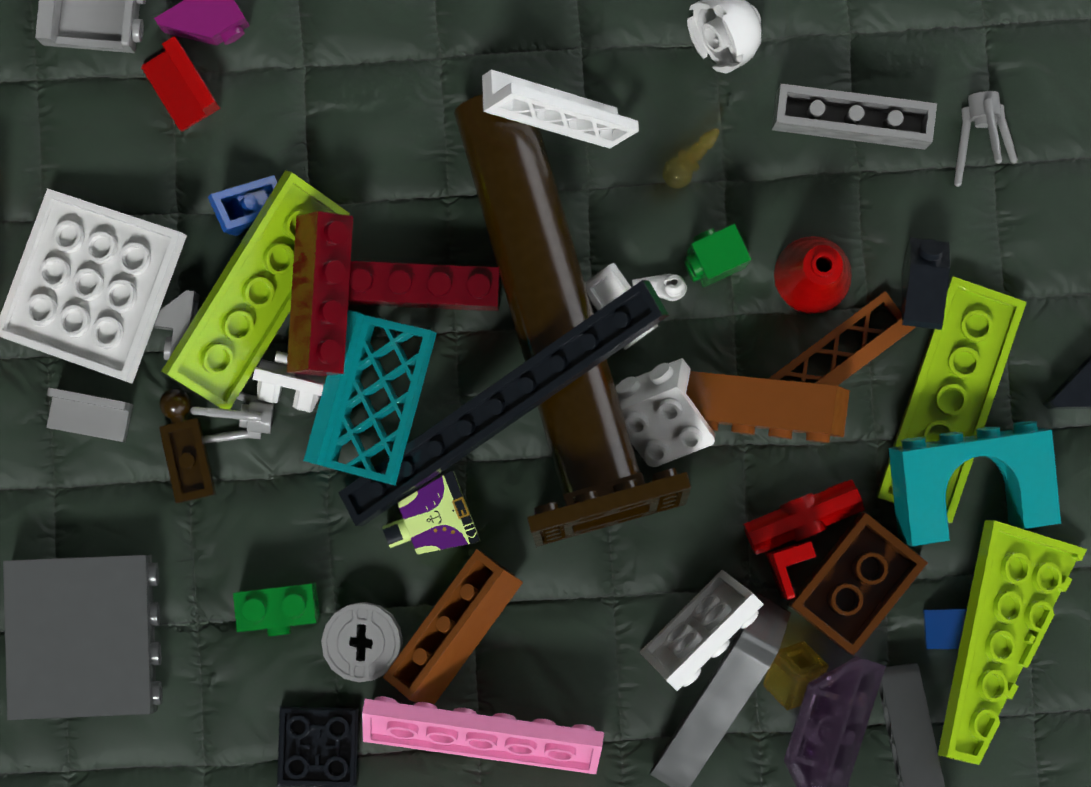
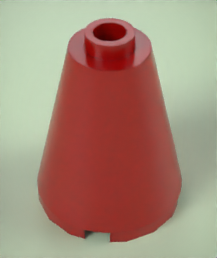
[774,236,852,314]

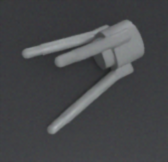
[954,91,1018,187]
[190,392,274,443]

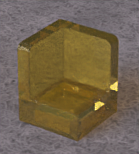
[763,641,829,711]

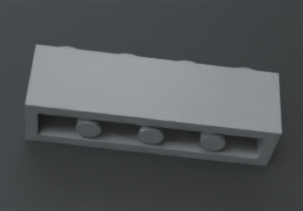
[772,84,937,150]

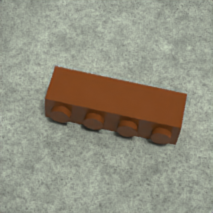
[686,371,850,443]
[383,549,523,705]

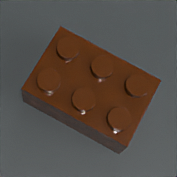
[787,513,928,656]

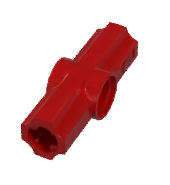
[742,479,865,555]

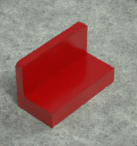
[141,36,221,131]
[766,541,816,600]

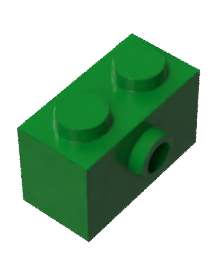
[684,224,752,288]
[233,583,321,636]

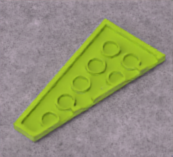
[938,520,1087,765]

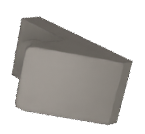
[153,290,200,360]

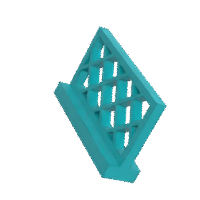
[303,310,437,486]

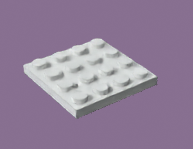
[0,188,187,384]

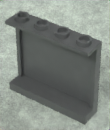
[3,555,163,720]

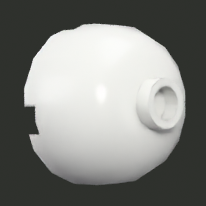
[687,0,761,74]

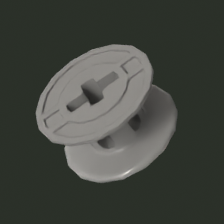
[321,602,403,683]

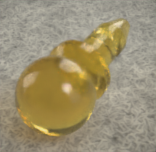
[662,128,720,188]

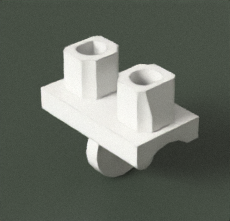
[253,351,326,412]

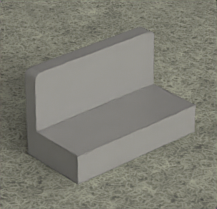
[46,388,133,443]

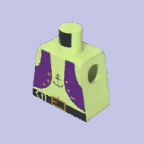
[382,471,481,554]

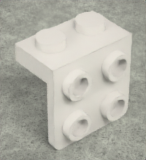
[615,358,715,467]

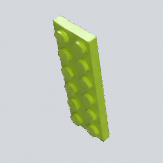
[161,170,350,410]
[876,276,1027,524]

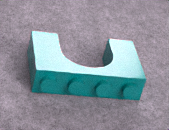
[889,421,1061,546]

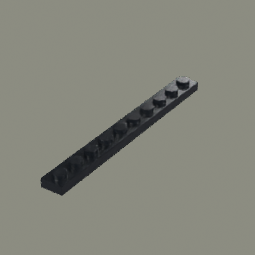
[338,280,669,526]

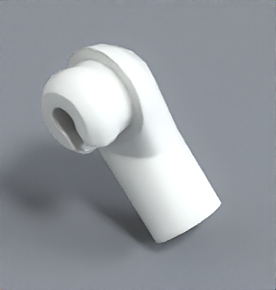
[632,274,687,301]

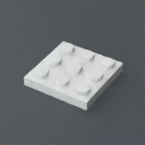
[639,570,764,691]

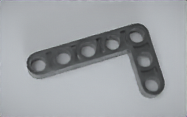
[649,592,791,787]
[877,663,945,787]

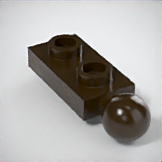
[159,388,216,503]

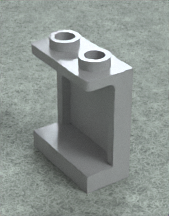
[35,0,146,53]

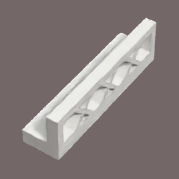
[482,69,639,149]

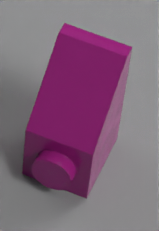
[154,0,250,46]

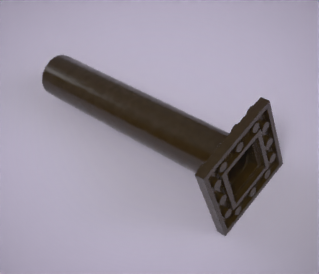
[454,94,692,547]

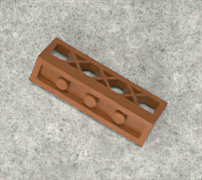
[768,291,916,386]

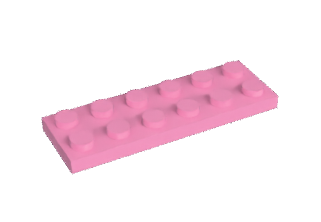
[362,696,604,774]

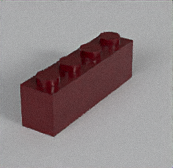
[287,211,353,376]
[348,261,500,311]

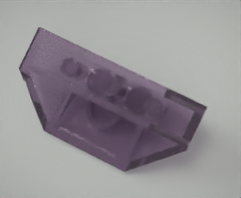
[784,656,886,787]

